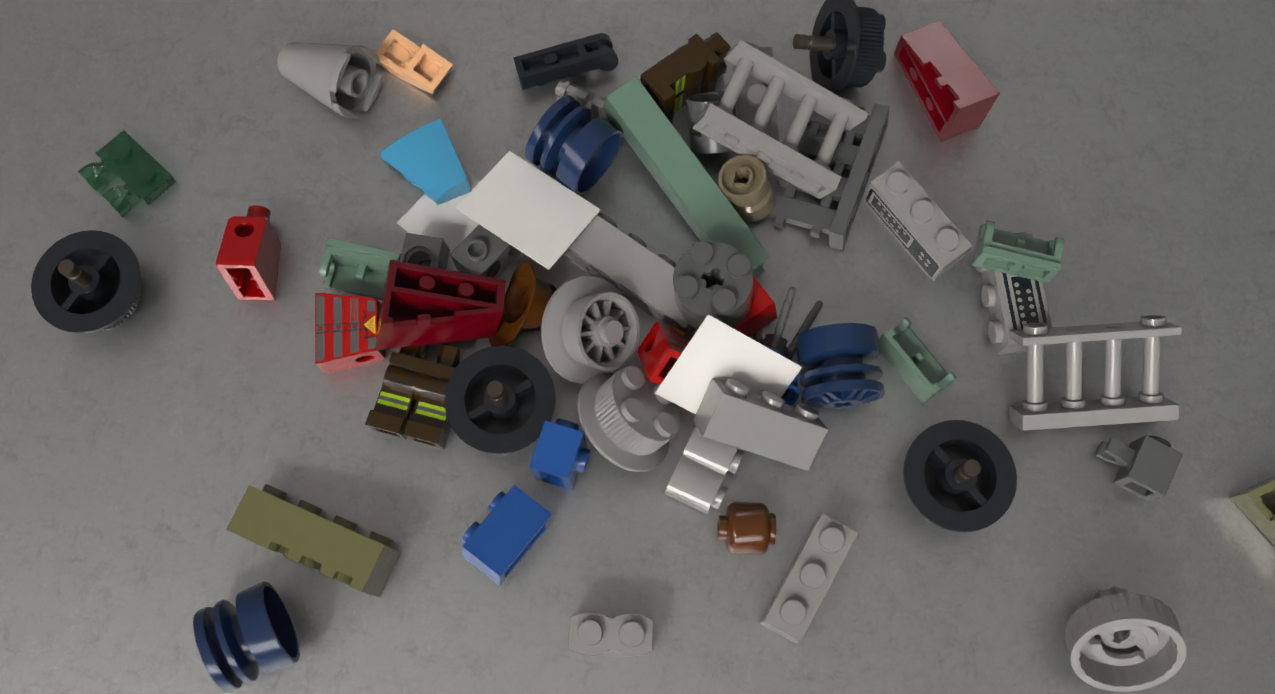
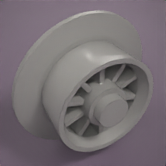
[541,276,640,384]

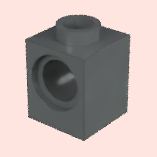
[400,233,450,270]

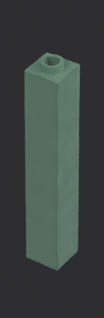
[603,76,771,278]

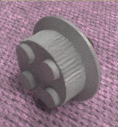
[577,365,681,472]

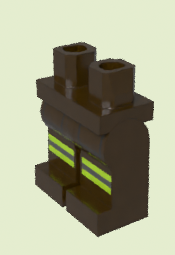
[640,32,731,125]
[365,344,463,449]

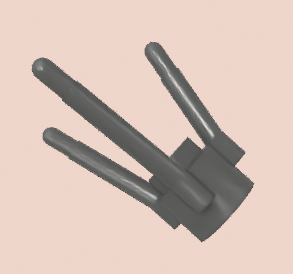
[754,287,823,361]

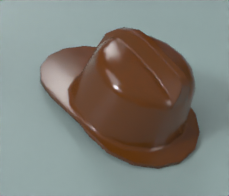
[489,263,557,347]

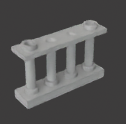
[692,39,868,199]
[1009,315,1182,431]

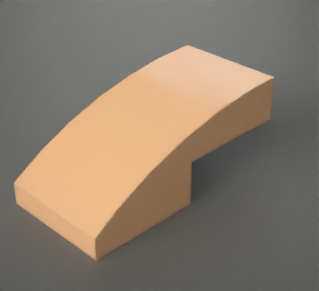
[375,29,453,94]

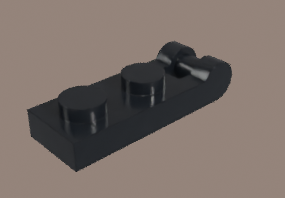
[513,33,618,90]

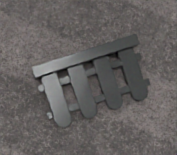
[767,103,889,251]

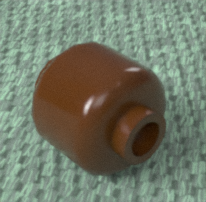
[717,502,776,555]

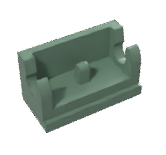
[972,220,1064,283]
[319,237,401,300]
[879,317,957,404]

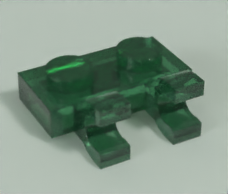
[78,130,176,217]

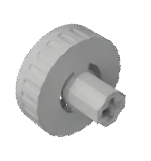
[1064,586,1187,692]

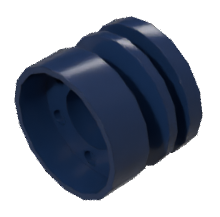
[525,95,623,196]
[795,323,885,409]
[193,581,300,692]

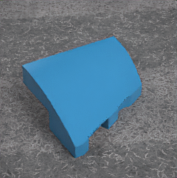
[380,118,471,205]

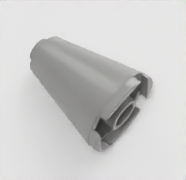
[277,42,382,119]

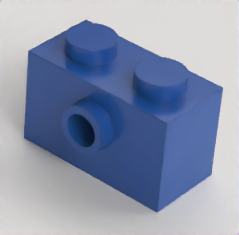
[529,418,591,491]
[461,485,552,586]

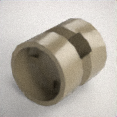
[718,155,775,222]

